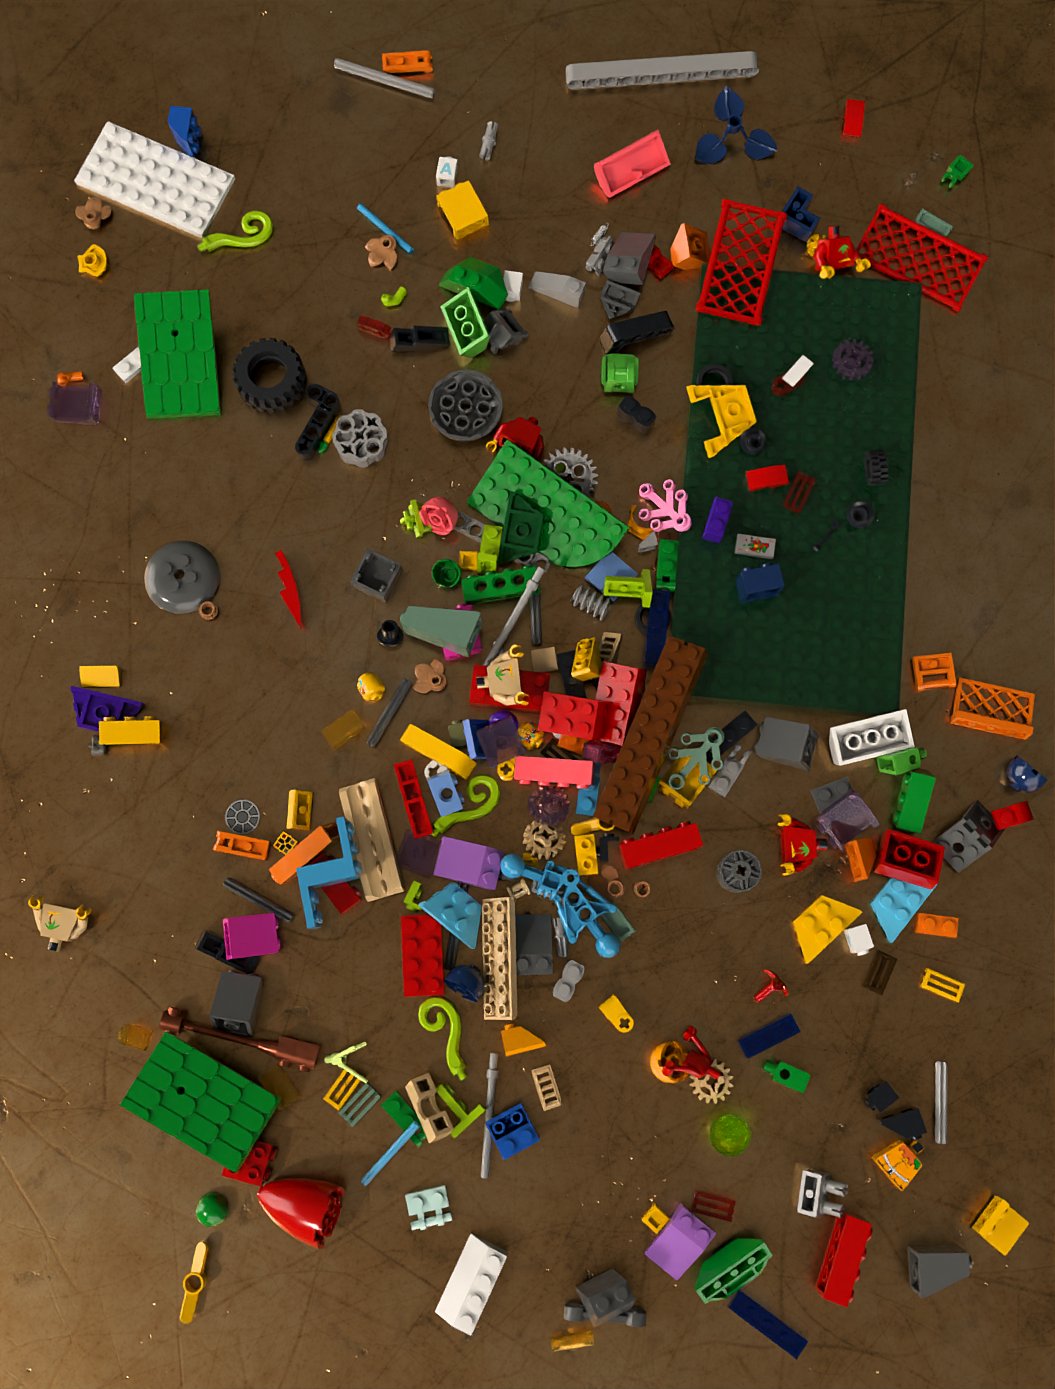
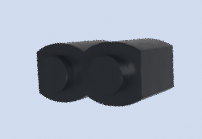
[617,396,656,434]

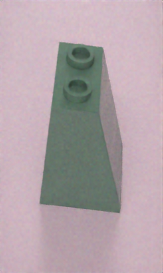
[400,606,483,658]

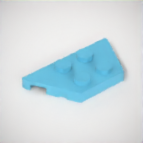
[870,877,937,943]
[418,883,482,949]

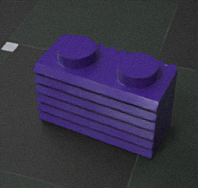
[702,497,733,543]

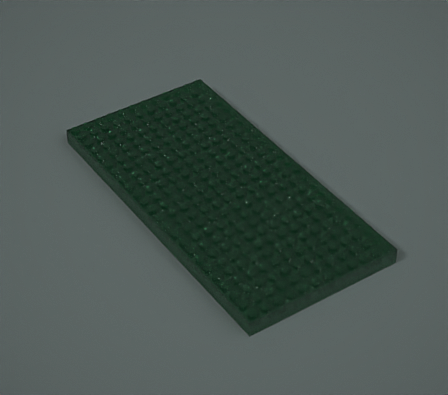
[670,263,922,717]

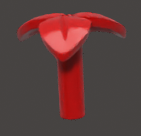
[754,969,788,1003]

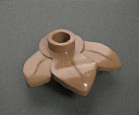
[76,197,112,229]
[365,235,398,270]
[412,659,447,694]
[587,864,625,901]

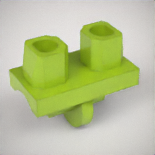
[400,500,432,538]

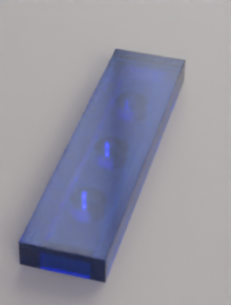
[644,589,671,666]
[727,1289,808,1359]

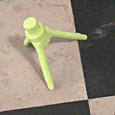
[325,1042,368,1083]

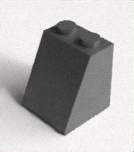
[755,716,819,771]
[209,970,263,1037]
[908,1245,972,1298]
[575,1269,636,1328]

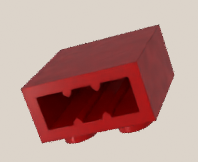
[221,1138,277,1187]

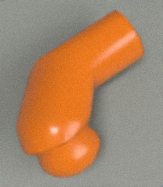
[57,371,85,386]

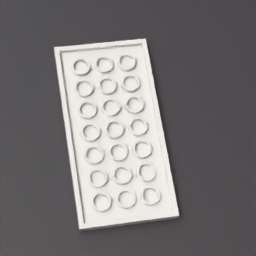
[74,121,235,238]

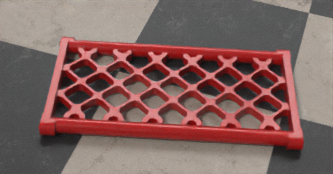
[695,199,787,326]
[856,203,988,312]

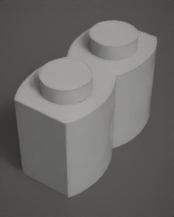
[553,960,584,1002]

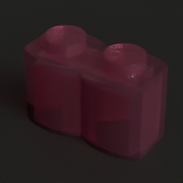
[582,741,622,764]

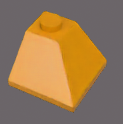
[501,1023,546,1056]

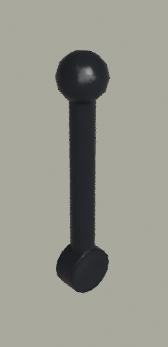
[812,521,840,552]

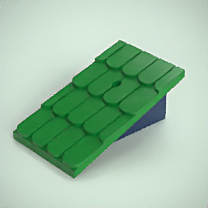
[134,289,221,419]
[120,1031,282,1173]

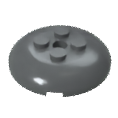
[428,370,503,441]
[144,541,220,614]

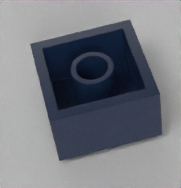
[735,563,784,603]

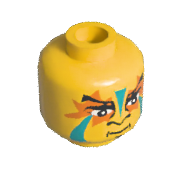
[357,672,385,702]
[516,722,545,750]

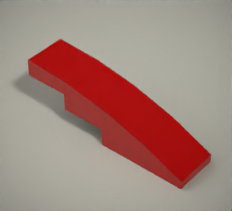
[275,550,304,628]
[394,759,433,839]

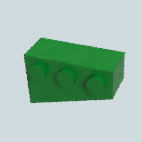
[893,768,936,834]

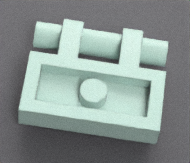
[405,1185,452,1230]

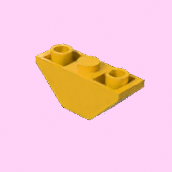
[571,637,602,682]

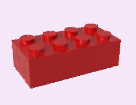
[596,661,647,746]
[469,665,550,714]
[618,821,703,870]
[401,914,445,997]
[815,1209,873,1307]

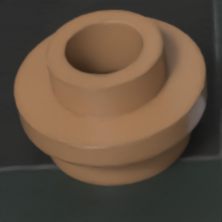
[199,601,218,620]

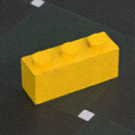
[99,716,160,745]

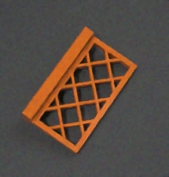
[950,677,1035,740]

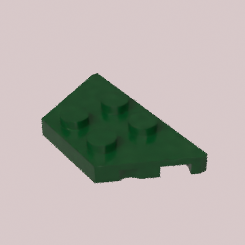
[498,491,545,564]

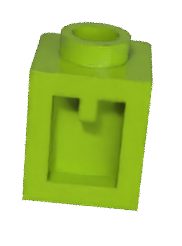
[404,881,423,912]

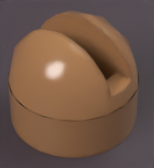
[634,881,650,897]

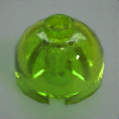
[709,1114,751,1157]

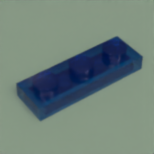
[737,1013,801,1059]

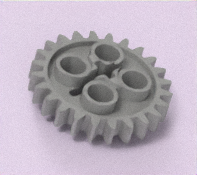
[543,447,598,498]

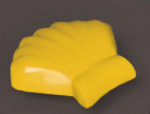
[77,244,107,277]

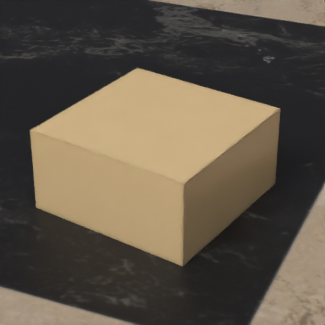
[531,647,558,673]

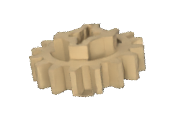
[523,818,566,860]
[689,1059,733,1104]

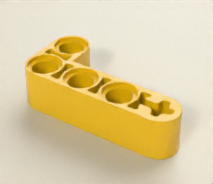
[400,724,476,780]

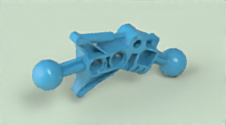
[500,853,620,958]

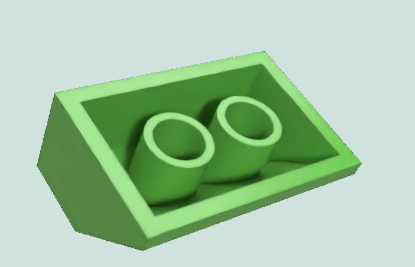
[440,287,490,358]

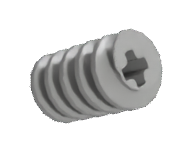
[570,583,612,621]

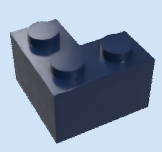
[782,186,820,242]

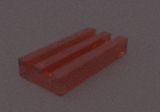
[782,471,816,514]
[691,1190,736,1222]

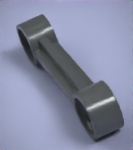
[564,1303,647,1327]

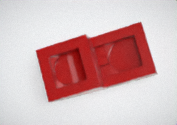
[842,99,865,138]
[648,245,674,279]
[746,465,789,492]

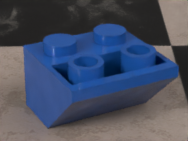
[168,106,202,158]
[485,1103,540,1160]

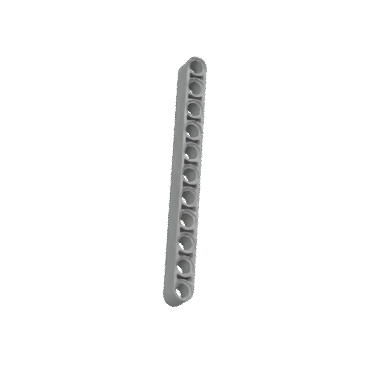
[565,51,759,89]

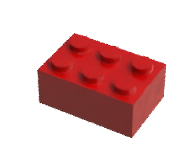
[538,691,606,740]
[874,829,946,890]

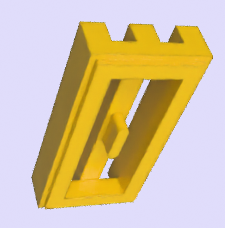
[920,968,965,1003]
[323,1065,364,1111]

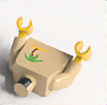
[476,645,529,706]
[28,895,92,952]

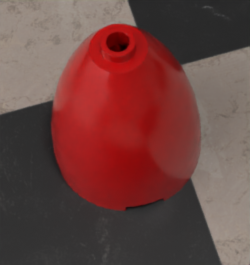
[257,1178,344,1249]

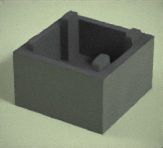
[350,548,403,603]

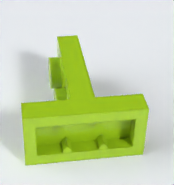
[477,524,503,575]
[603,569,653,608]
[436,1083,486,1138]

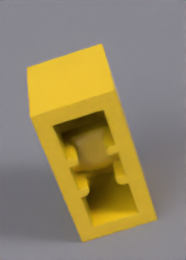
[574,834,598,877]

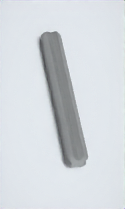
[935,1061,948,1144]

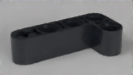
[599,311,674,355]
[295,384,341,461]

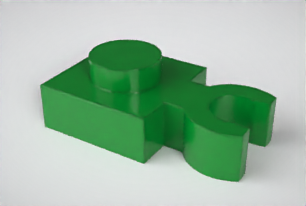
[941,155,974,188]

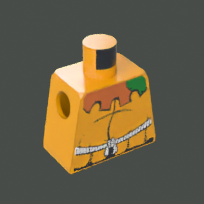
[872,1140,924,1191]

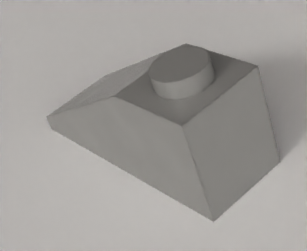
[528,271,586,308]

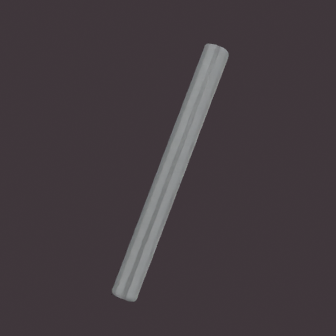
[334,58,435,98]

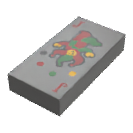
[734,534,776,559]

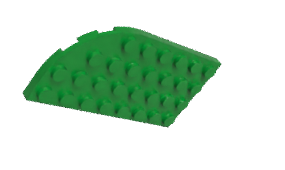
[467,439,630,567]

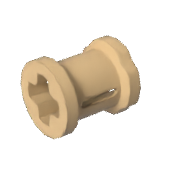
[506,878,531,901]

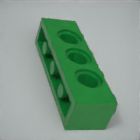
[461,565,542,605]

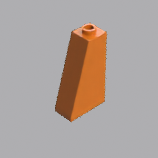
[269,822,341,885]

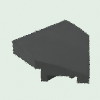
[600,280,641,320]

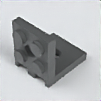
[932,800,1005,873]

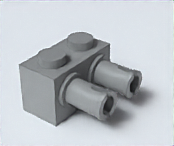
[797,1169,848,1218]

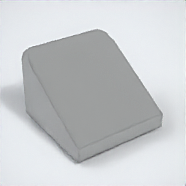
[638,531,658,553]

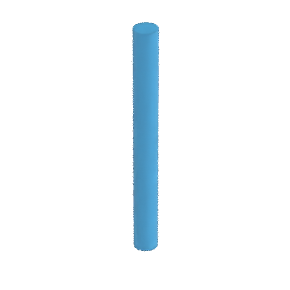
[357,203,414,254]
[361,1121,420,1186]

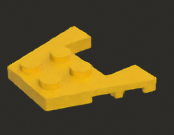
[686,385,757,458]

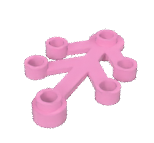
[639,479,692,532]

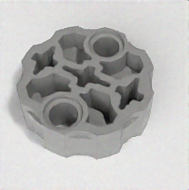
[332,409,389,467]

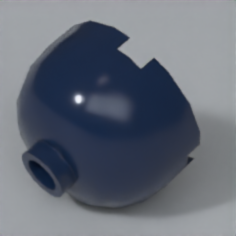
[1007,755,1048,792]
[444,964,485,1003]

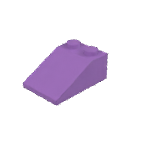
[433,836,505,890]
[644,1203,716,1280]

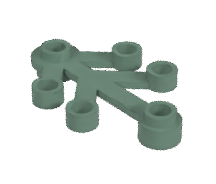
[668,727,724,790]

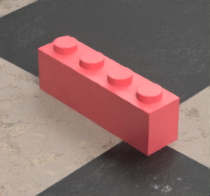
[514,756,596,789]

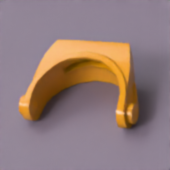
[627,505,663,540]

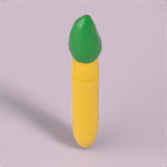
[318,414,342,453]

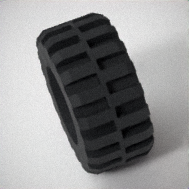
[232,338,307,413]

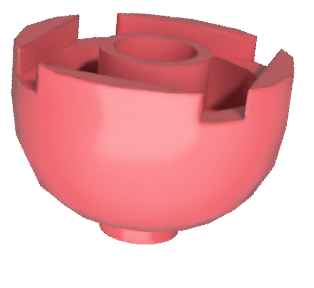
[419,496,458,535]

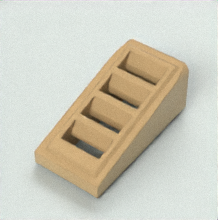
[598,632,623,664]
[531,1064,563,1111]

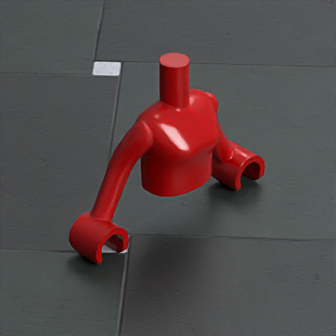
[662,1026,721,1080]

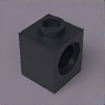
[863,1080,899,1113]

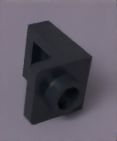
[595,833,619,862]

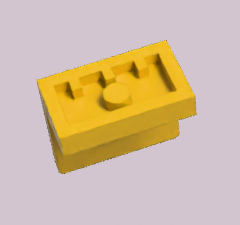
[972,1195,1029,1255]

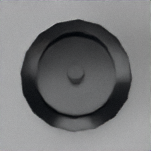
[739,428,766,454]
[847,501,874,528]
[377,620,404,647]

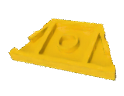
[793,895,863,964]

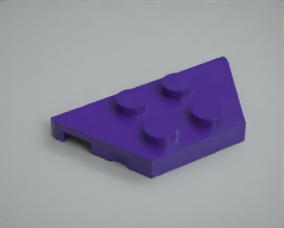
[70,686,144,732]

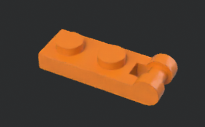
[382,50,433,73]
[213,831,270,861]

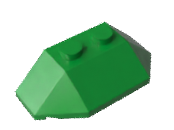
[439,257,508,310]
[694,1238,772,1304]

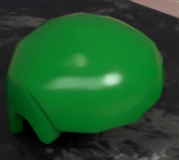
[431,559,462,588]
[196,1192,228,1227]

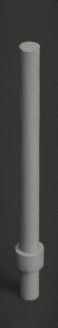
[483,566,545,666]
[481,1053,499,1178]

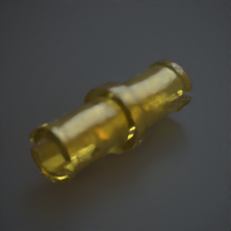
[551,1331,594,1352]

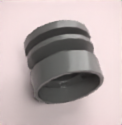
[716,850,762,893]

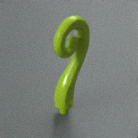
[197,210,273,252]
[431,774,500,838]
[418,996,467,1080]

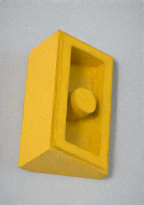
[79,665,121,687]
[287,789,313,830]

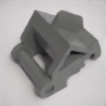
[484,308,529,355]

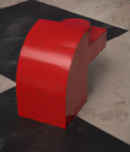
[991,801,1034,830]

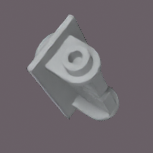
[586,235,614,276]

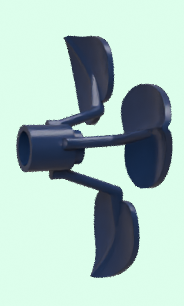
[695,86,777,164]

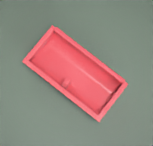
[594,130,670,198]

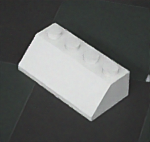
[829,709,915,766]
[435,1233,508,1336]

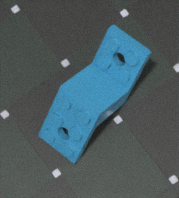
[296,817,362,930]

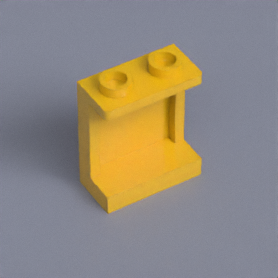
[436,180,489,240]
[658,746,717,808]

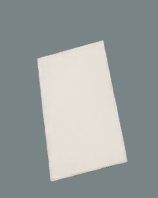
[782,355,814,387]

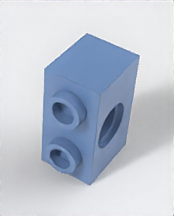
[427,770,465,817]

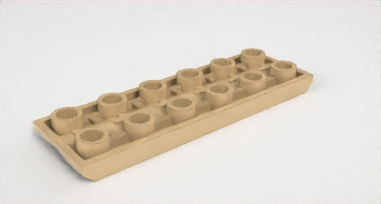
[339,778,405,902]
[482,897,518,1020]

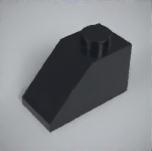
[876,1107,927,1141]

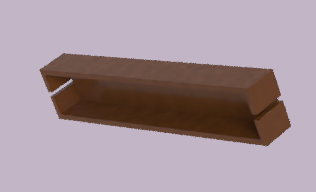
[593,635,709,834]

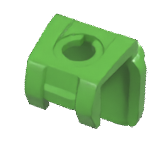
[601,354,639,393]

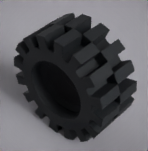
[864,449,889,486]

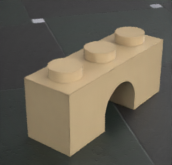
[405,1073,454,1144]

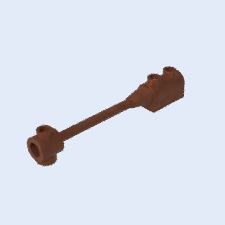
[159,1006,322,1072]

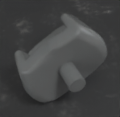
[88,735,106,756]

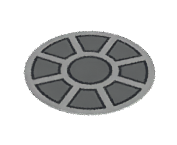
[225,800,260,834]

